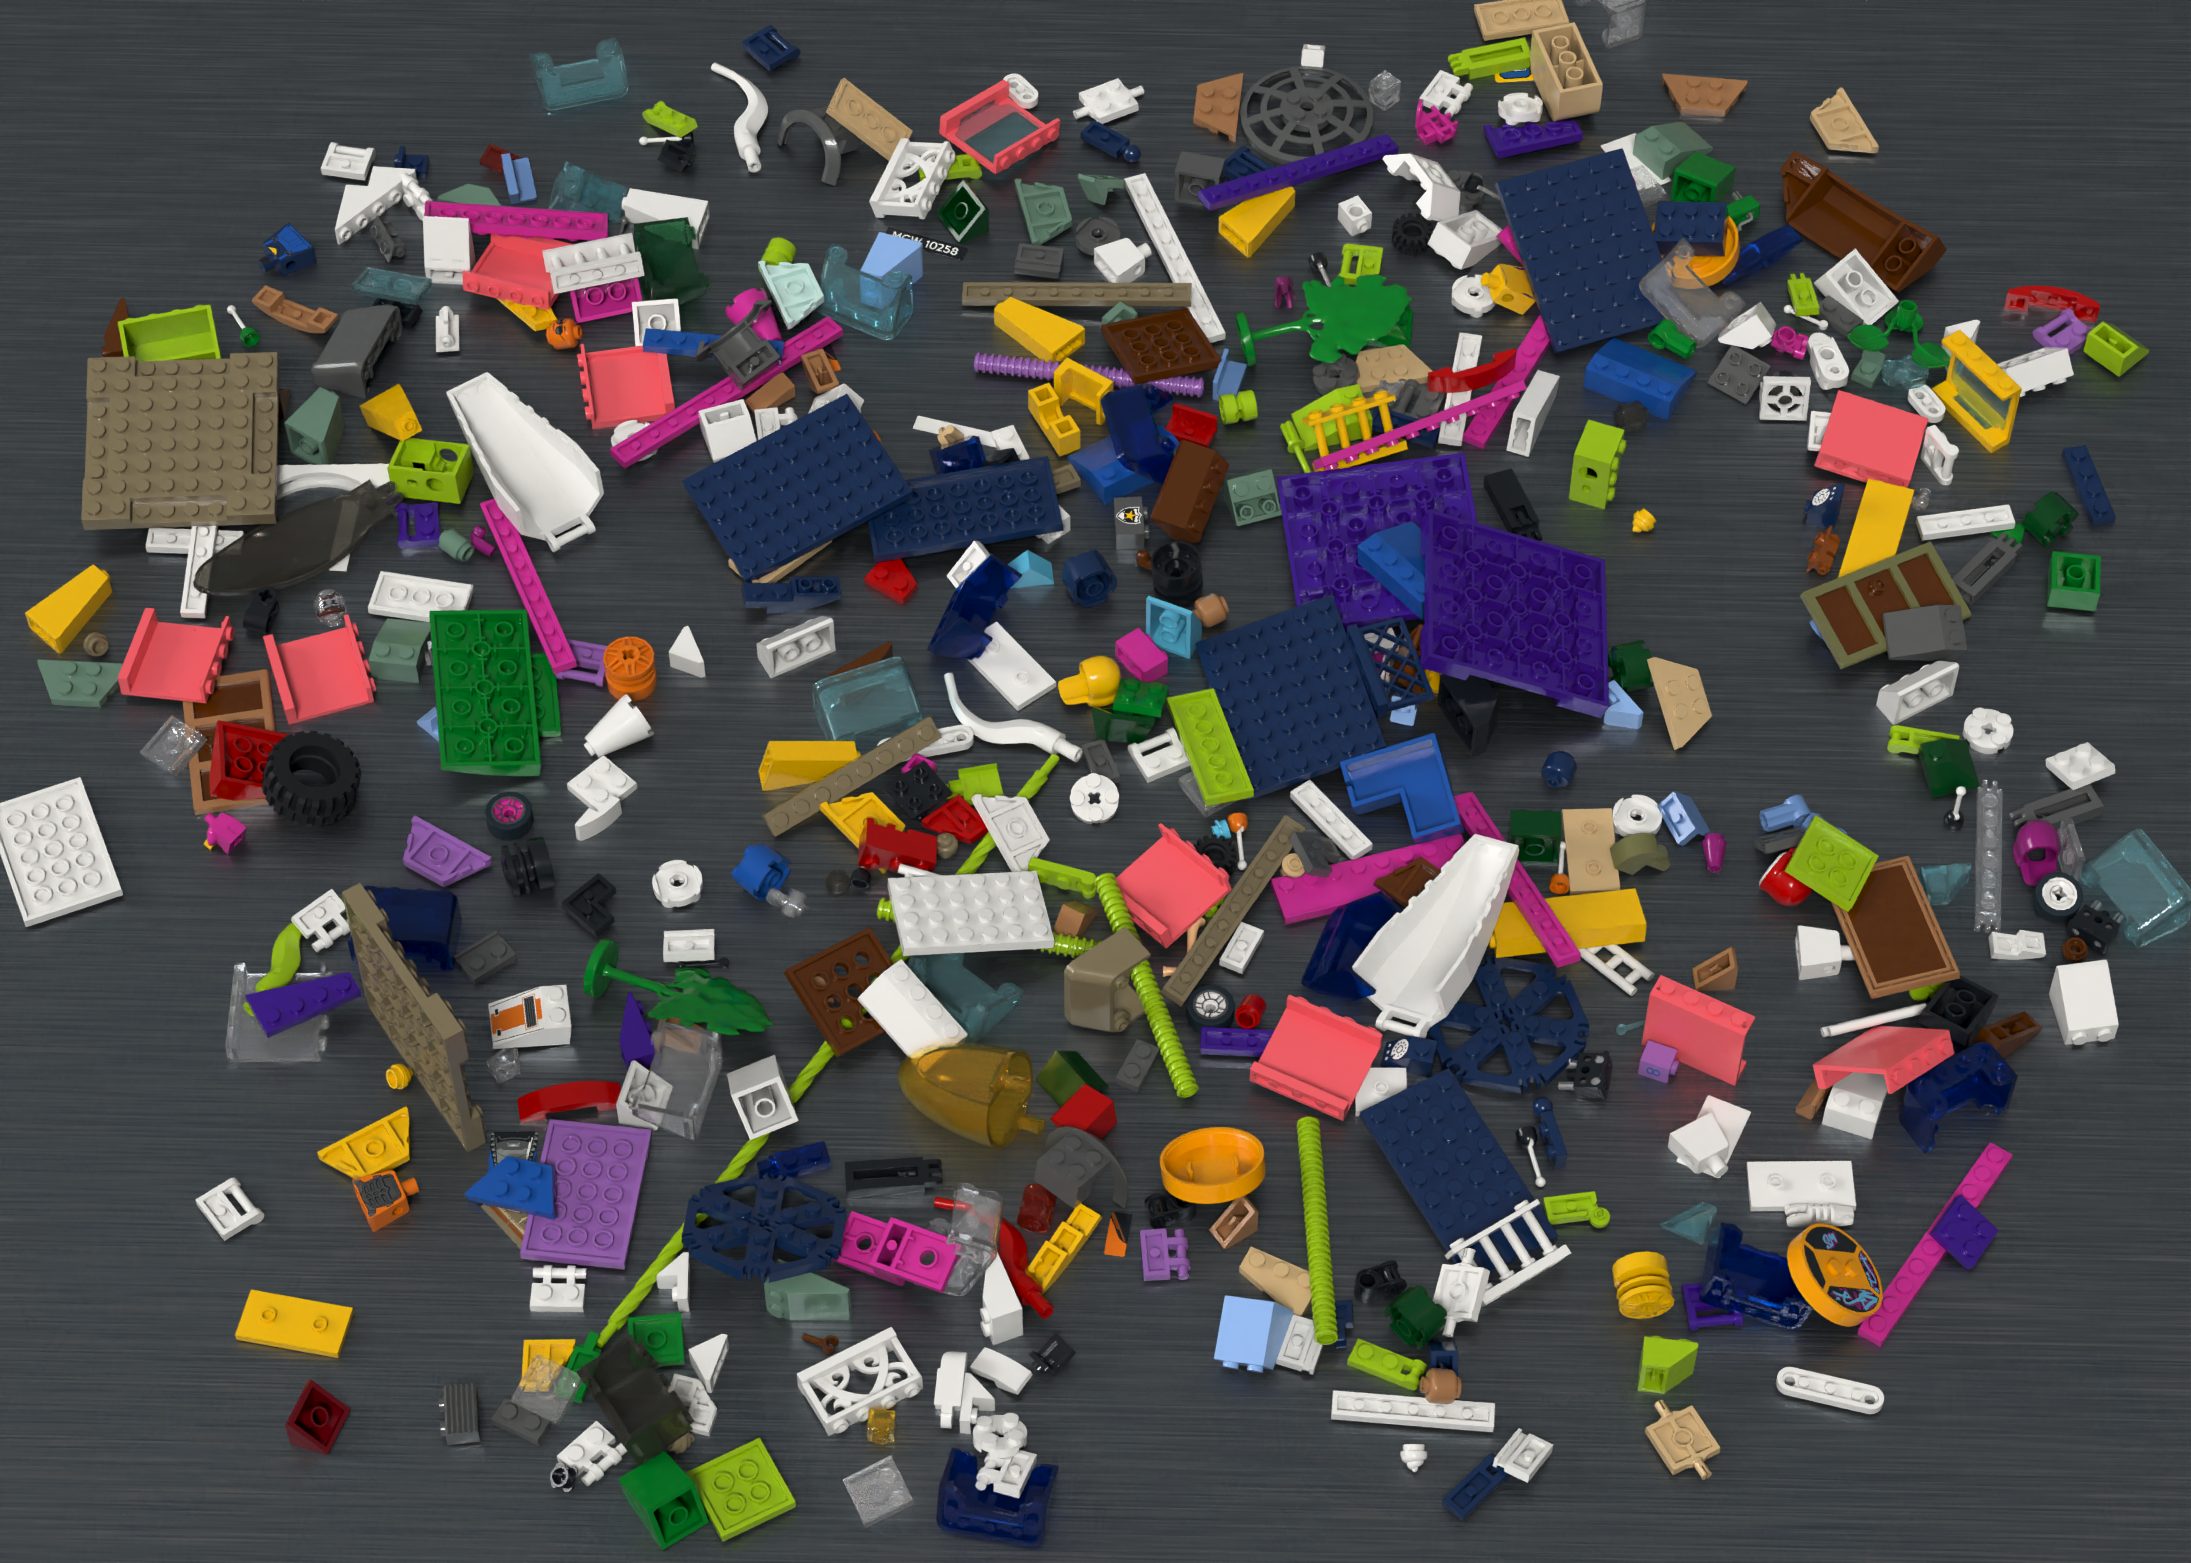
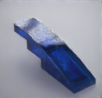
[1721,224,1803,288]

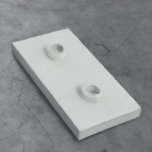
[368,571,474,623]
[958,622,1056,711]
[1746,1161,1856,1211]

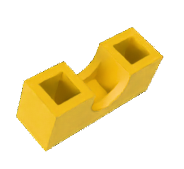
[1028,383,1081,457]

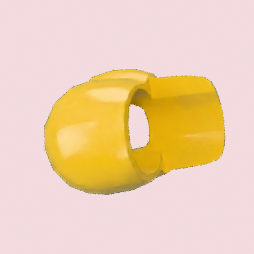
[1058,656,1121,707]

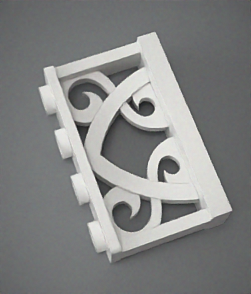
[869,138,955,219]
[797,1327,923,1436]

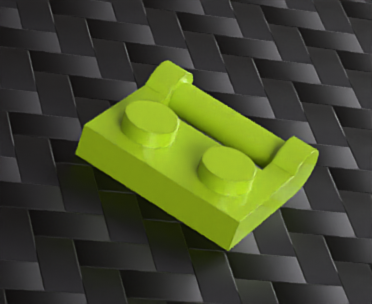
[1337,244,1383,285]

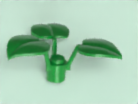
[1847,300,1951,368]

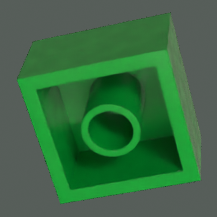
[2047,551,2101,611]

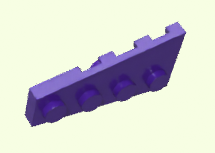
[1483,121,1583,158]

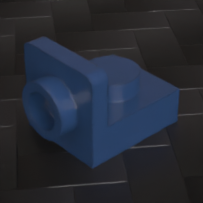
[394,146,429,178]

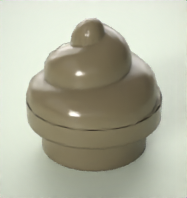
[84,632,108,656]
[937,832,958,858]
[666,1426,695,1454]

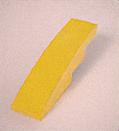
[1028,1204,1102,1295]

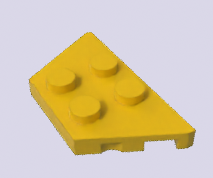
[820,792,906,874]
[317,1106,410,1179]

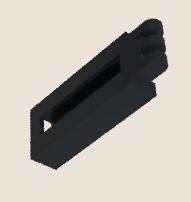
[1484,468,1542,541]
[845,1157,943,1199]

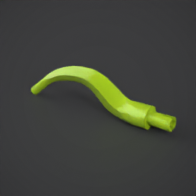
[243,897,344,1016]

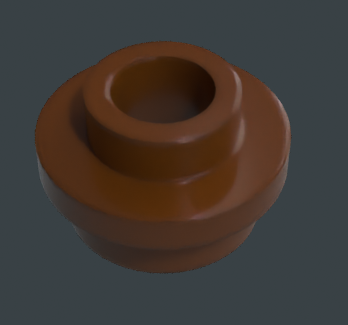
[2062,937,2088,962]

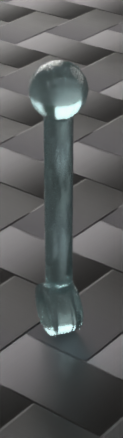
[1616,1020,1645,1035]

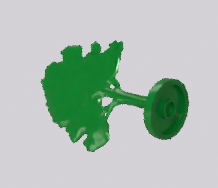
[1235,274,1412,367]
[583,938,773,1036]

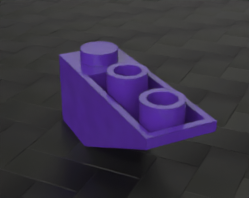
[619,992,661,1070]

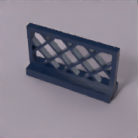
[1346,617,1434,719]

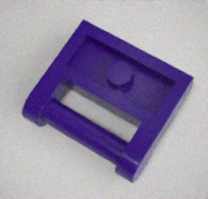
[395,502,440,549]
[1681,1279,1743,1331]

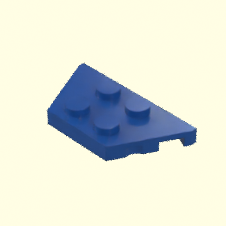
[465,1156,556,1220]

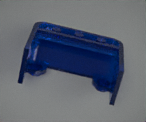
[1100,383,1176,485]
[927,553,1022,660]
[1301,891,1403,1003]

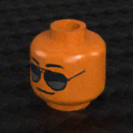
[546,318,582,350]

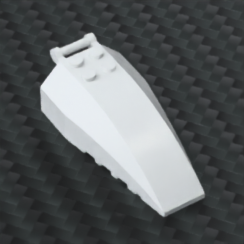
[446,372,604,552]
[1352,834,1519,1038]

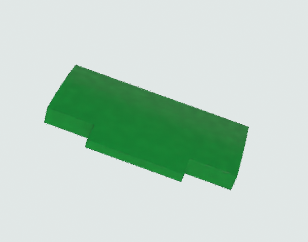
[429,610,561,776]

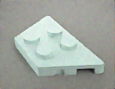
[758,261,824,329]

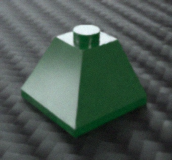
[1918,738,1980,799]

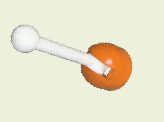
[1227,813,1248,870]
[1549,841,1570,894]

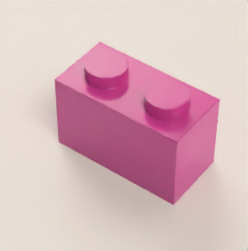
[1115,628,1169,683]

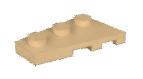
[1239,1247,1312,1317]

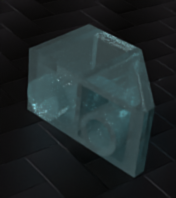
[1919,863,1972,906]

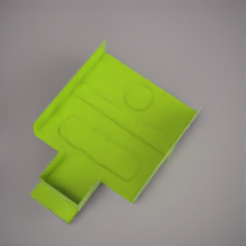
[946,763,1005,805]

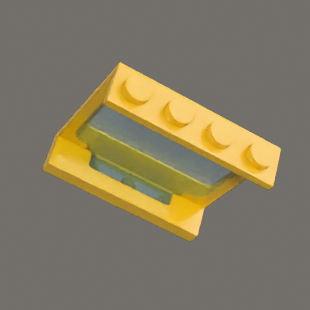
[1931,329,2022,453]

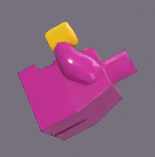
[204,812,247,854]

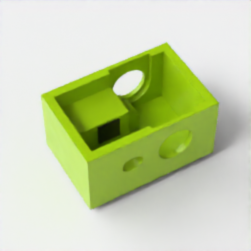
[1569,420,1627,509]
[387,438,474,504]

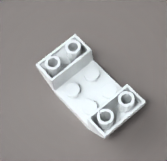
[1383,153,1461,222]

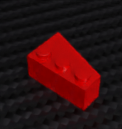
[858,817,937,872]

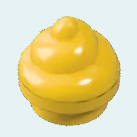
[1632,508,1656,533]
[386,1064,414,1089]

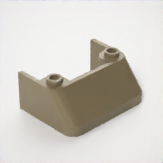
[1064,927,1151,1033]

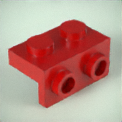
[1165,403,1218,448]

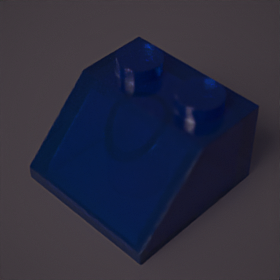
[928,435,986,475]

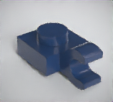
[1335,1300,1354,1348]

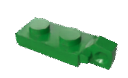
[556,1331,602,1404]

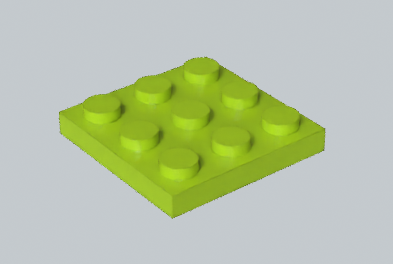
[1784,815,1879,912]
[686,1438,796,1542]

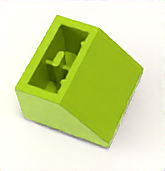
[2083,321,2150,377]
[1637,1336,1698,1394]

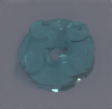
[1882,355,1929,389]

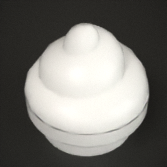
[1400,1444,1427,1472]

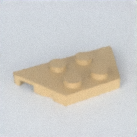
[1810,88,1879,153]
[1355,344,1432,393]
[1647,657,1712,750]

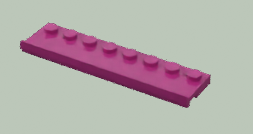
[1271,834,1465,925]

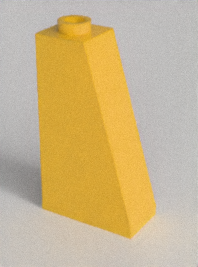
[1218,186,1296,258]
[994,297,1085,363]
[359,384,422,441]
[25,564,112,654]
[758,741,861,791]

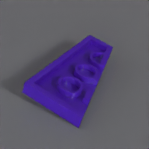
[245,972,361,1038]

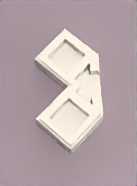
[666,1373,718,1436]

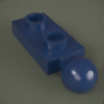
[1080,120,1141,163]
[1532,1097,1567,1169]

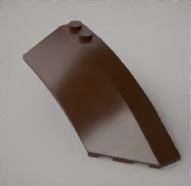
[1781,150,1947,293]

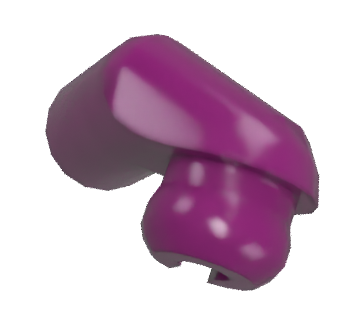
[470,525,496,557]

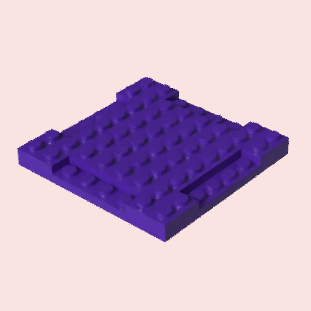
[1276,453,1478,634]
[1421,509,1609,718]

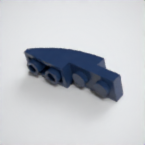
[741,577,842,614]

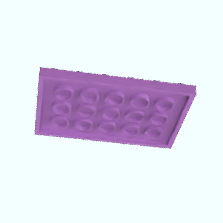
[520,1119,653,1270]

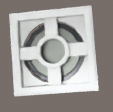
[1759,370,1811,421]

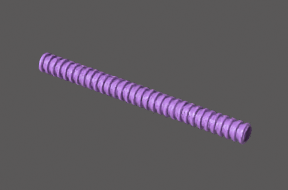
[974,352,1204,398]

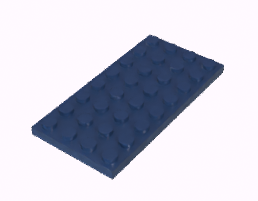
[868,456,1064,563]
[1359,1068,1559,1274]

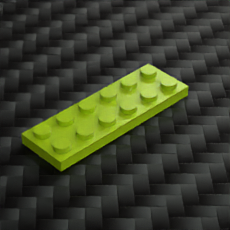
[1167,688,1254,807]

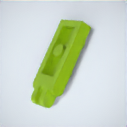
[1787,273,1820,316]

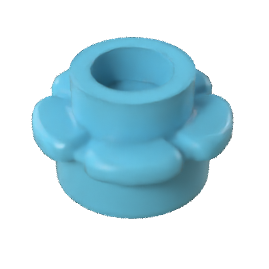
[1211,819,1231,840]

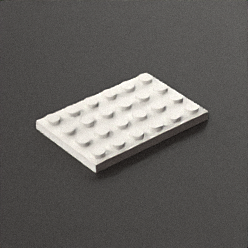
[0,777,123,927]
[887,871,1054,956]

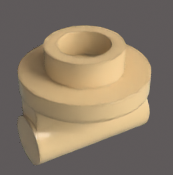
[937,425,964,449]
[1280,853,1305,878]

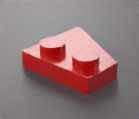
[864,559,917,605]
[921,794,989,844]

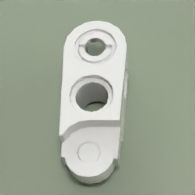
[1807,333,1849,390]
[934,1351,968,1429]

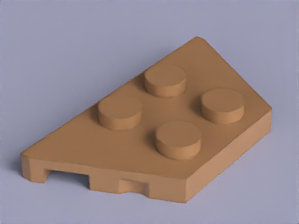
[1193,73,1244,142]
[1661,73,1748,117]

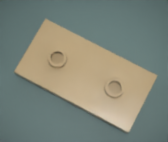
[1474,0,1570,41]
[826,78,913,161]
[1562,808,1620,895]

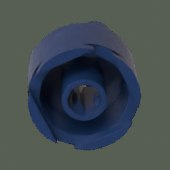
[1062,550,1117,607]

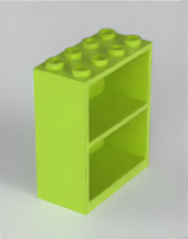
[118,304,222,361]

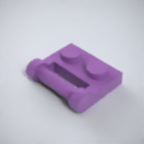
[2032,308,2091,355]
[556,639,608,687]

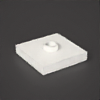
[1355,1068,1407,1116]

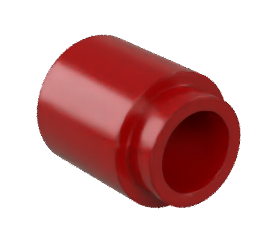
[1235,994,1266,1029]

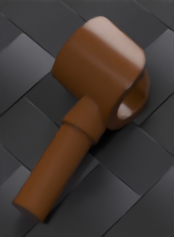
[802,1333,839,1355]

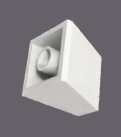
[2049,960,2119,1045]
[727,1055,799,1140]

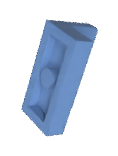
[501,153,537,204]
[1213,348,1247,401]
[1658,791,1711,846]

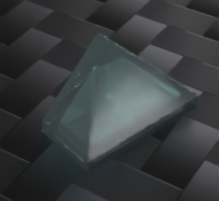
[1659,1202,1717,1245]

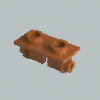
[1806,525,1840,575]

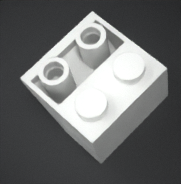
[698,399,756,463]

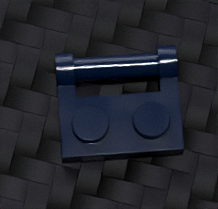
[742,25,801,71]
[1225,146,1277,180]

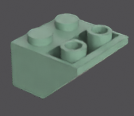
[1222,467,1281,526]

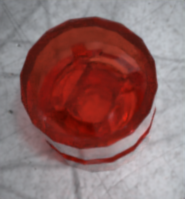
[1017,1184,1057,1233]

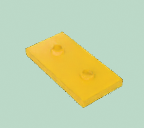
[235,1290,354,1358]

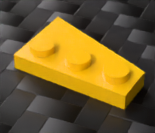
[496,298,557,332]

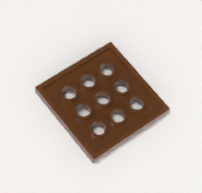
[1101,308,1222,385]
[784,927,894,1059]

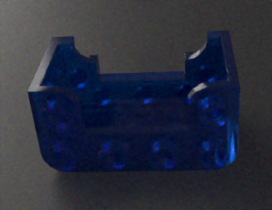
[348,886,462,970]
[1899,1042,2018,1154]
[1699,1222,1814,1330]

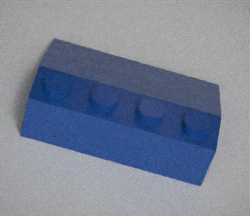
[1583,338,1697,421]
[1068,418,1179,505]
[1357,521,1425,620]

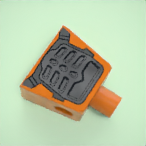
[352,1170,419,1232]

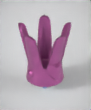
[1273,276,1297,308]

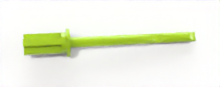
[1280,420,1312,473]

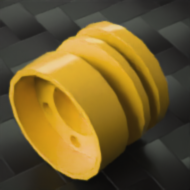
[1612,1251,1674,1319]

